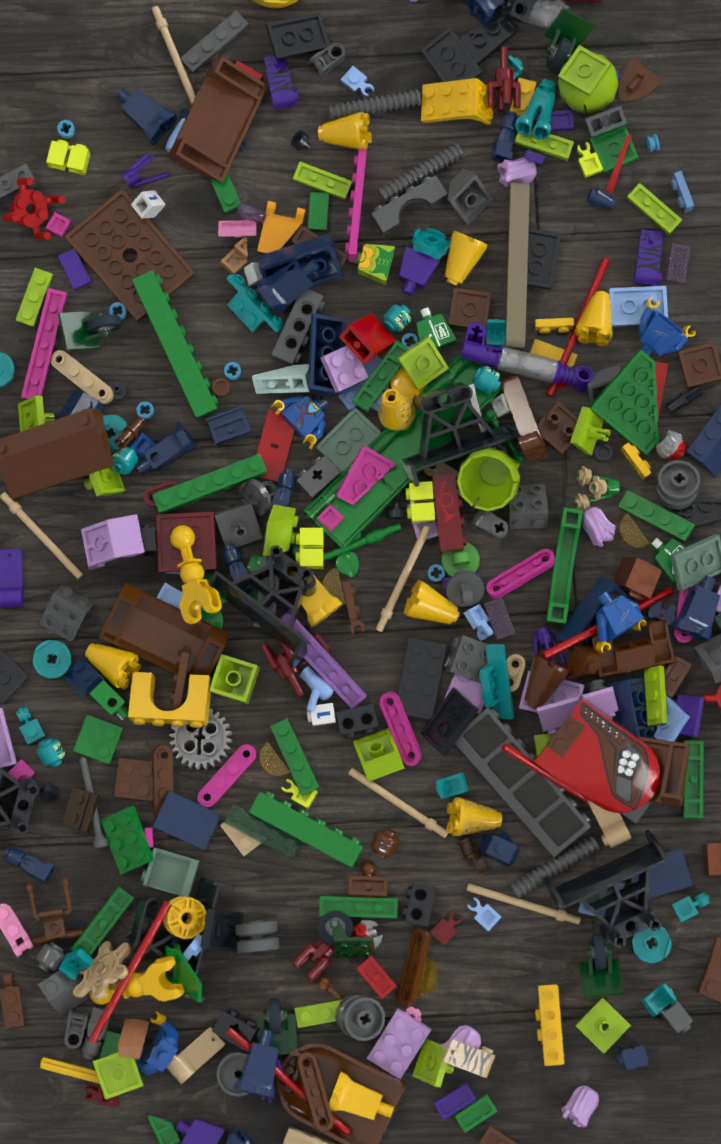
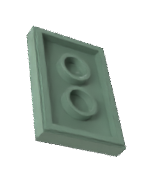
[315,407,381,472]
[670,534,721,591]

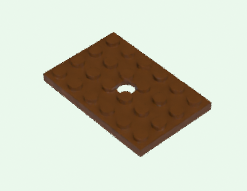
[64,189,195,322]

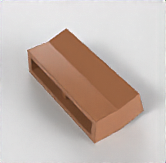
[118,1019,149,1059]

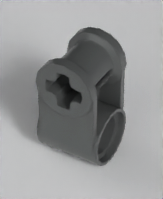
[309,43,345,77]
[471,509,508,539]
[64,1009,90,1049]

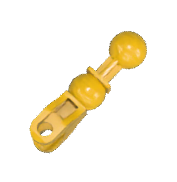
[170,525,222,625]
[89,956,185,1005]

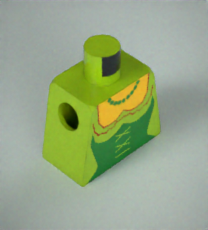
[349,244,395,285]

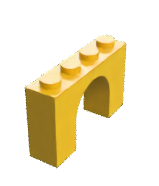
[128,672,212,728]

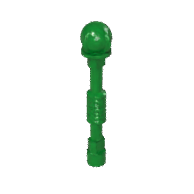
[484,409,524,463]

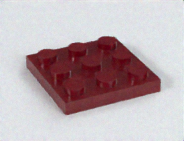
[156,512,217,573]

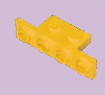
[535,985,564,1066]

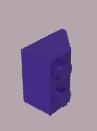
[672,695,704,738]

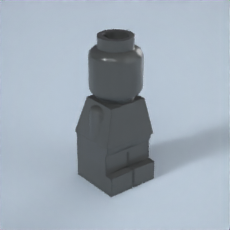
[82,1005,113,1060]

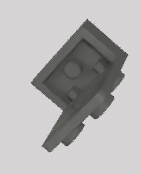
[509,484,548,529]
[40,585,94,641]
[444,635,488,683]

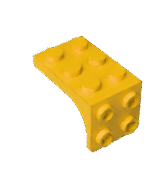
[421,78,493,125]

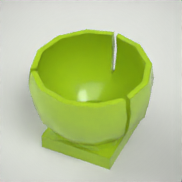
[558,45,619,114]
[457,446,521,511]

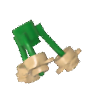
[574,466,620,513]

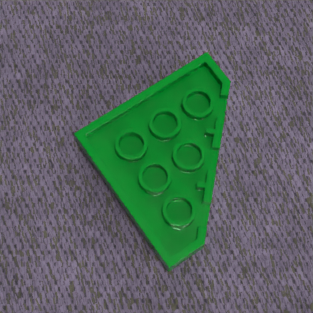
[589,348,659,455]

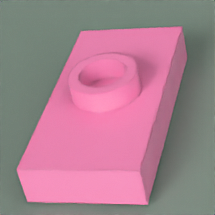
[218,220,257,237]

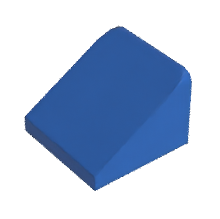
[127,431,156,459]

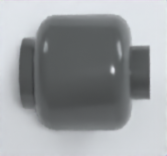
[36,942,65,972]

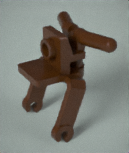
[27,877,84,945]

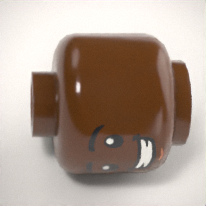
[371,828,399,859]

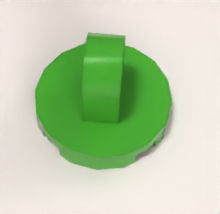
[441,542,480,576]

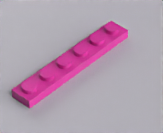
[345,149,366,262]
[21,288,68,400]

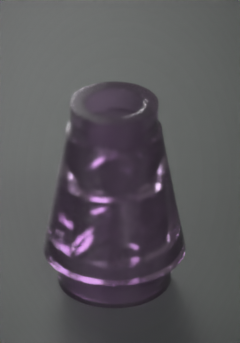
[237,201,267,223]

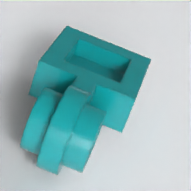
[16,707,46,745]
[672,892,710,922]

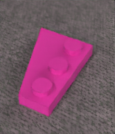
[335,445,396,505]

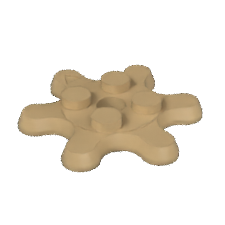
[73,941,131,1000]

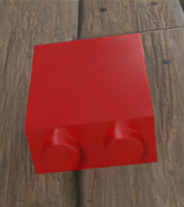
[339,313,396,365]

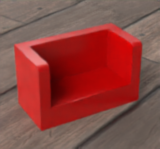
[356,956,397,999]

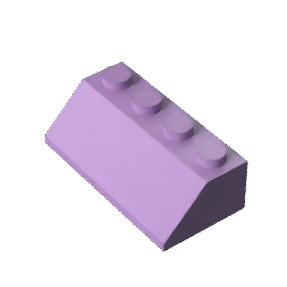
[537,687,618,734]

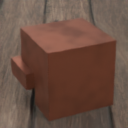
[613,557,662,602]
[703,839,721,875]

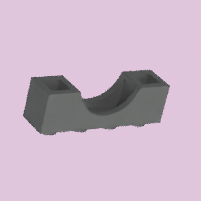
[371,175,448,237]

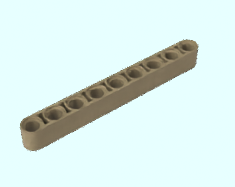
[505,182,530,348]

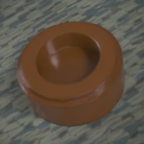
[212,377,231,397]

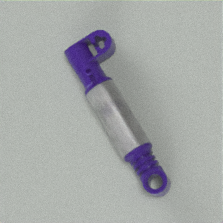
[460,322,594,392]

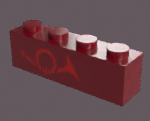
[431,472,467,553]

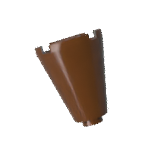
[524,653,570,710]

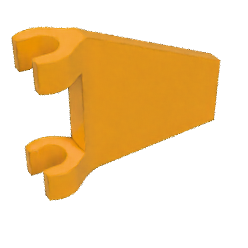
[257,201,306,254]

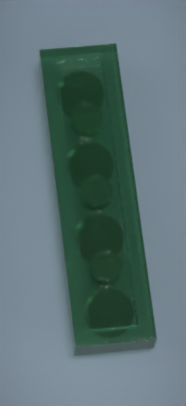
[223,804,301,859]

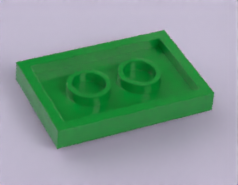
[100,806,154,875]

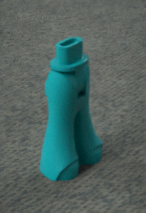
[515,79,556,140]

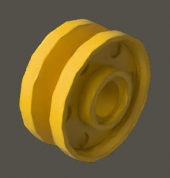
[163,896,207,939]

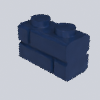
[615,1042,649,1070]

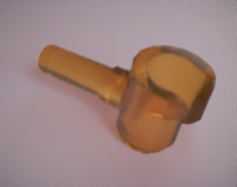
[319,977,343,1000]

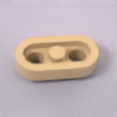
[507,654,525,692]

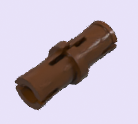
[115,416,147,449]

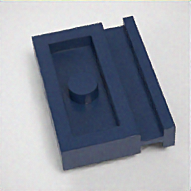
[206,406,252,445]
[63,657,104,698]

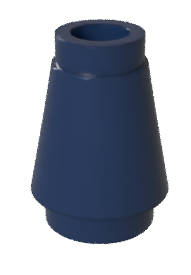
[587,187,616,210]

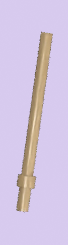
[152,6,196,105]
[0,492,83,579]
[375,525,431,632]
[348,768,448,838]
[466,883,581,925]

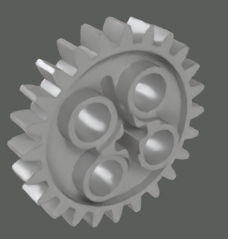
[169,708,233,770]

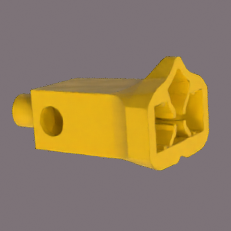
[289,571,343,628]
[329,1071,394,1120]

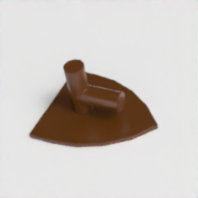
[618,58,662,102]

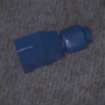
[490,111,518,162]
[269,469,296,516]
[223,544,255,594]
[3,847,55,885]

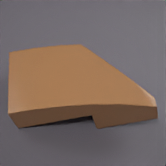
[220,236,248,274]

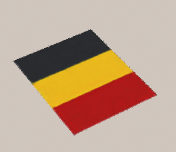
[530,330,582,389]

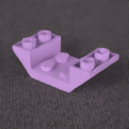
[81,515,144,571]

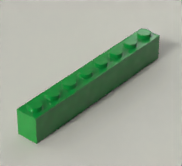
[132,270,219,420]

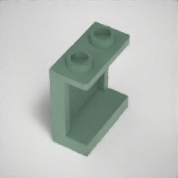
[141,848,200,897]

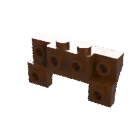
[591,619,675,677]

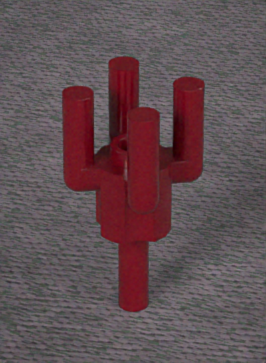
[487,47,521,111]
[260,641,304,697]
[292,925,343,983]

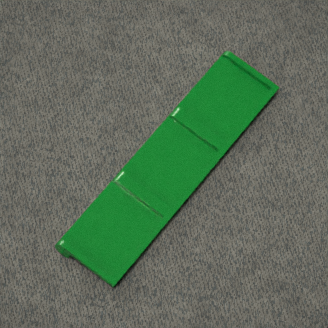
[303,353,503,550]

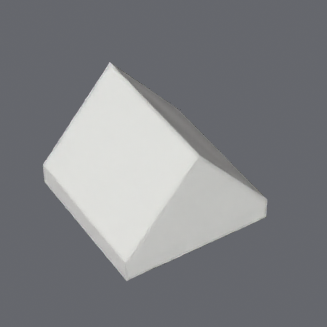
[244,263,263,286]
[491,393,511,418]

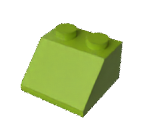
[263,505,299,556]
[209,654,260,704]
[353,728,404,782]

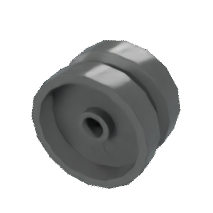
[656,460,700,510]
[235,920,280,953]
[335,994,385,1041]
[216,1050,249,1097]

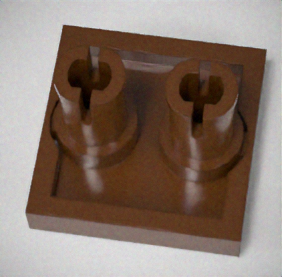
[538,401,578,455]

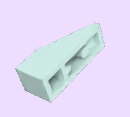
[252,364,310,394]

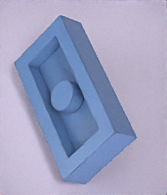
[671,171,694,213]

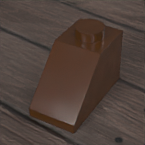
[564,644,603,681]

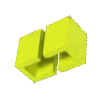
[46,140,90,176]
[406,481,435,524]
[296,528,324,569]

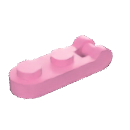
[0,904,35,957]

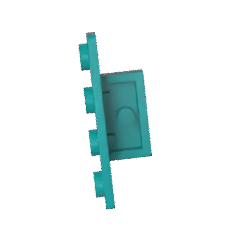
[226,274,285,333]
[479,644,515,719]

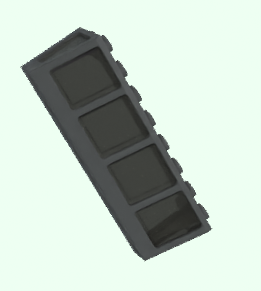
[455,707,591,857]

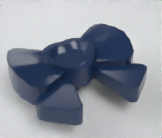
[647,600,677,626]

